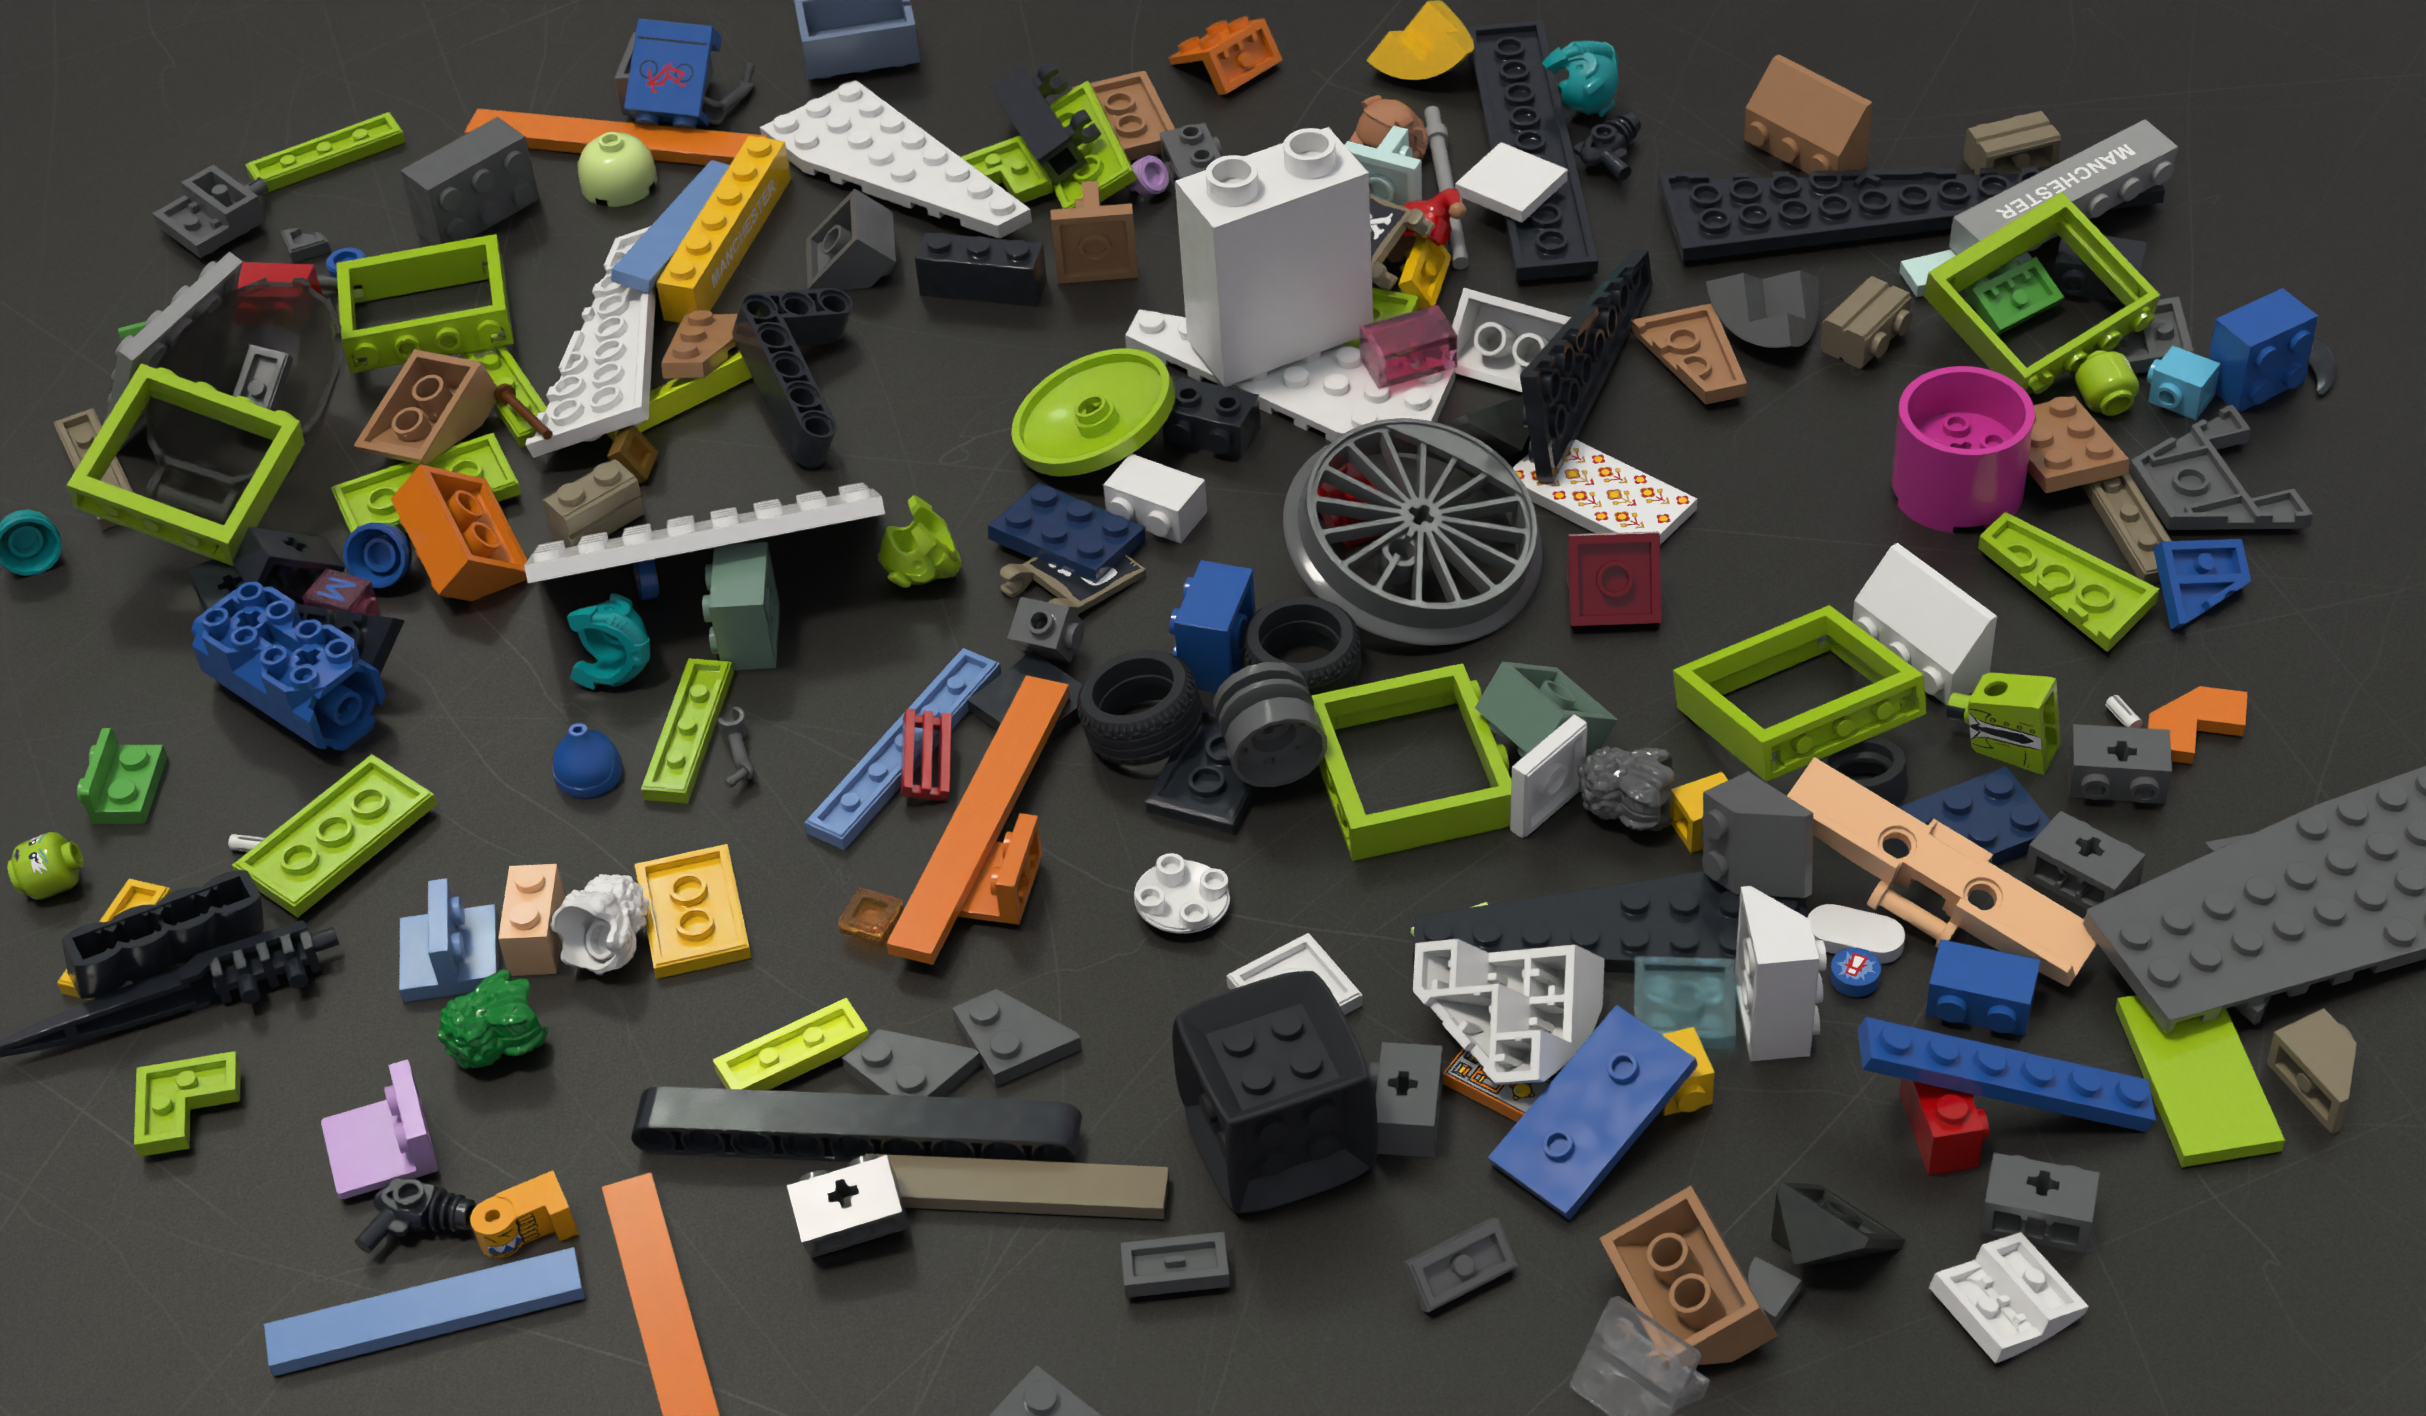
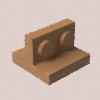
[1050,181,1138,284]

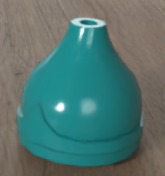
[0,509,62,576]

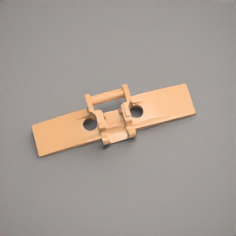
[1787,757,2097,987]

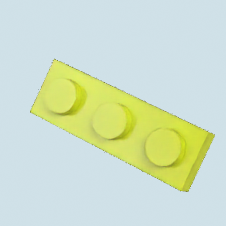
[713,998,869,1090]

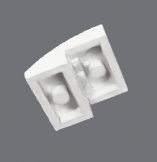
[1929,1232,2089,1364]

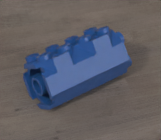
[191,582,386,751]

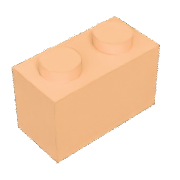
[498,864,566,976]

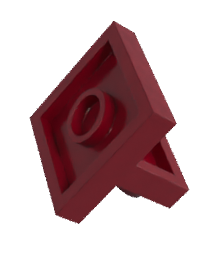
[1565,531,1661,626]

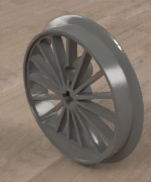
[1283,418,1543,646]

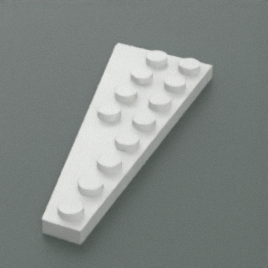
[526,226,656,458]

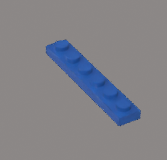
[1857,1017,2156,1132]

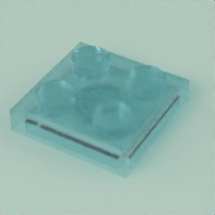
[1634,956,1736,1049]

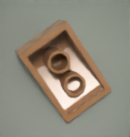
[353,349,497,465]

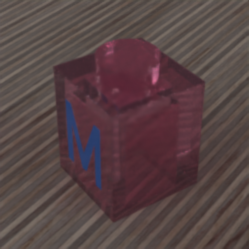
[303,568,380,616]

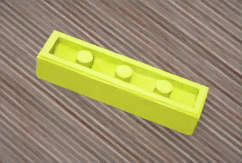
[606,349,753,441]

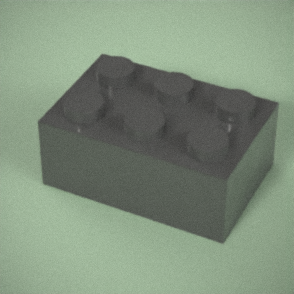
[400,117,540,245]

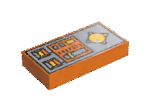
[1442,1048,1552,1122]

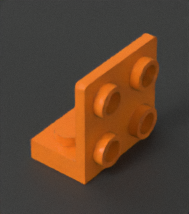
[1169,16,1283,95]
[958,813,1043,925]

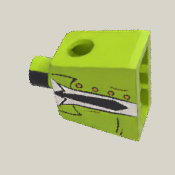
[1946,672,2061,775]

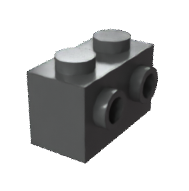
[1160,123,1222,193]

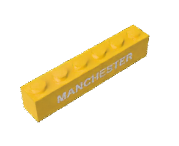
[656,136,792,323]

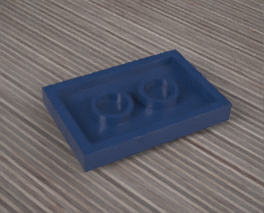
[988,483,1145,584]
[1891,766,2051,890]

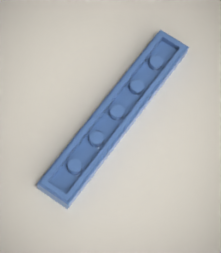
[611,160,730,293]
[804,648,1002,850]
[264,1247,585,1376]

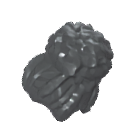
[1578,746,1675,831]

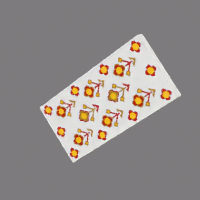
[1513,439,1697,545]

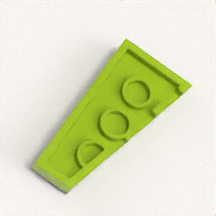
[1978,512,2159,652]

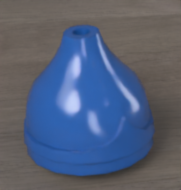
[343,522,412,588]
[552,723,623,799]

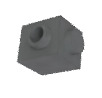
[1007,597,1084,663]

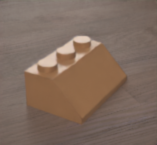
[1744,54,1872,175]
[1599,1186,1778,1366]

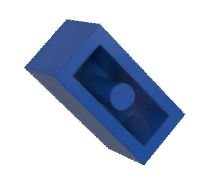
[1925,939,2040,1036]

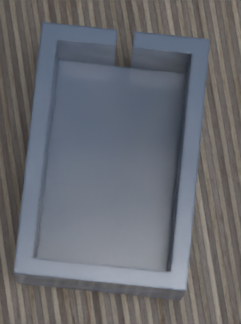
[794,0,920,80]

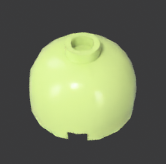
[578,132,658,207]

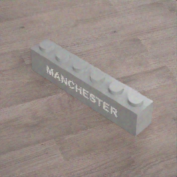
[1949,119,2178,268]

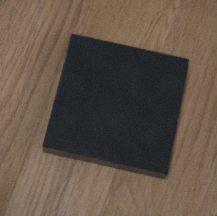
[967,651,1083,743]

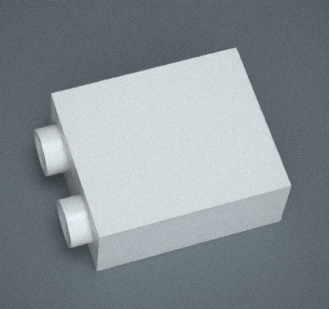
[1175,127,1374,387]

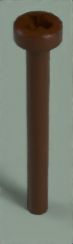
[494,383,553,440]

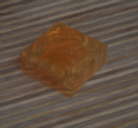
[838,887,904,946]

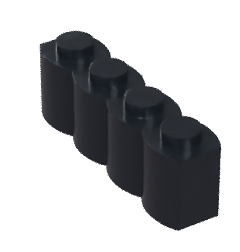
[62,870,264,999]

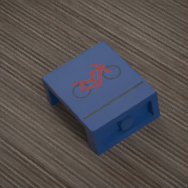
[624,19,722,129]

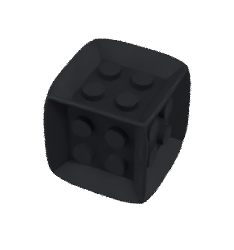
[1172,971,1378,1213]

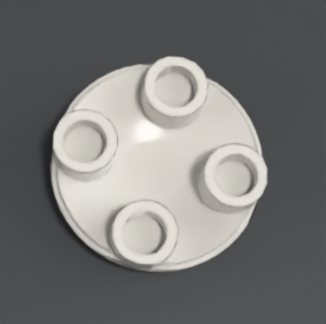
[1134,853,1230,934]

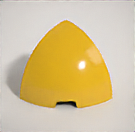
[1366,0,1474,80]

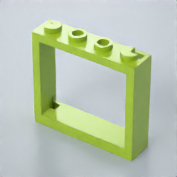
[1923,192,2160,395]
[336,234,514,374]
[67,363,305,566]
[1673,605,1927,782]
[1312,663,1512,861]

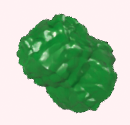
[437,969,549,1069]

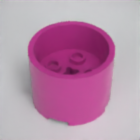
[1891,366,2035,533]

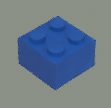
[2208,288,2318,412]
[1169,560,1256,693]

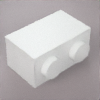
[1103,454,1207,544]

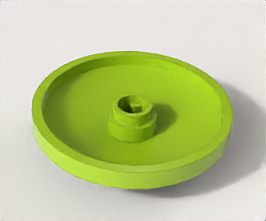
[1011,348,1175,476]

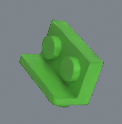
[1964,257,2064,336]
[77,728,168,824]

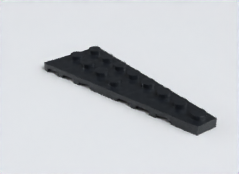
[1520,250,1653,482]
[1413,871,1807,976]

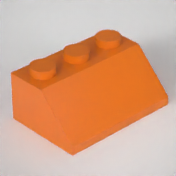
[391,464,528,601]

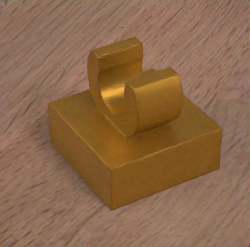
[605,425,659,484]

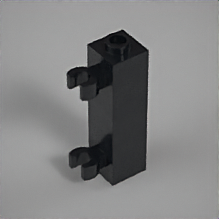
[990,61,1102,185]

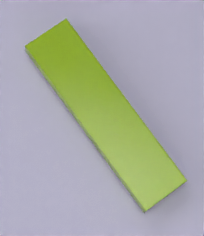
[245,112,406,195]
[459,334,547,448]
[641,658,734,804]

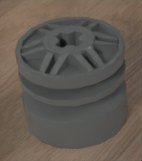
[1213,662,1327,787]

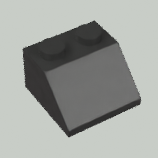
[806,189,896,290]
[1702,772,1813,898]

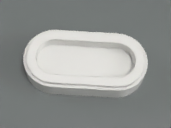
[1808,904,1905,964]

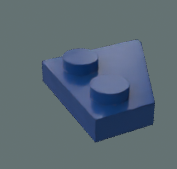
[2153,539,2251,630]

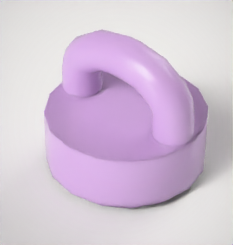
[1127,155,1169,197]

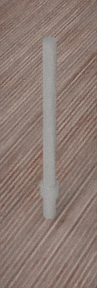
[1424,106,1469,270]

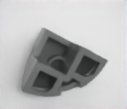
[1706,270,1819,348]

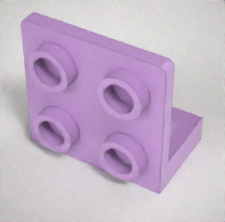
[321,1059,439,1199]

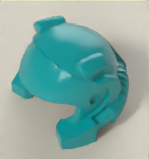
[1542,41,1619,117]
[567,593,650,689]

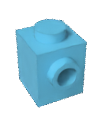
[2146,346,2220,420]

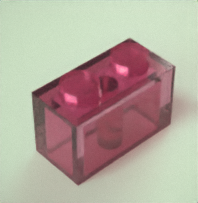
[1359,305,1457,389]

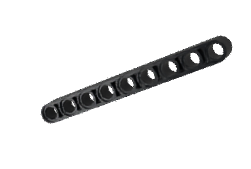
[631,1086,1082,1163]

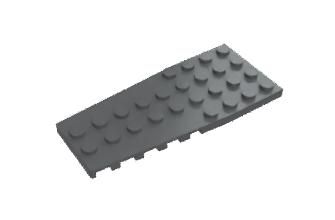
[2083,766,2426,1032]

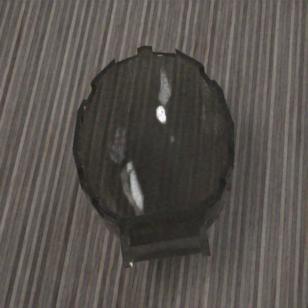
[144,277,342,525]

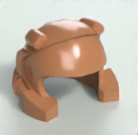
[1349,95,1428,160]

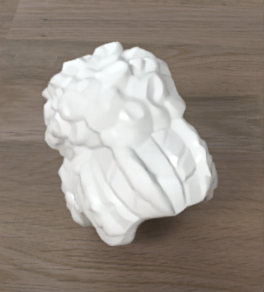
[550,874,649,976]

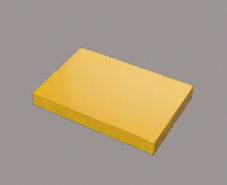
[635,844,752,979]

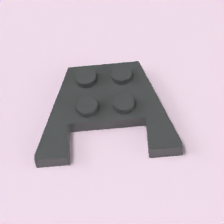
[2129,405,2313,530]

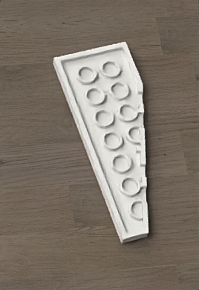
[760,80,1032,239]

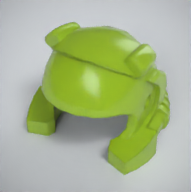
[877,495,962,588]

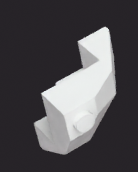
[1413,939,1604,1085]

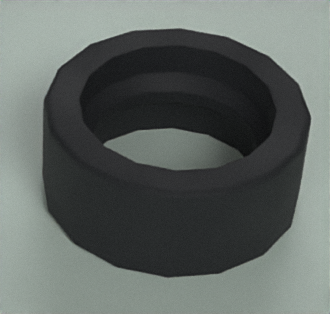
[1820,737,1909,806]

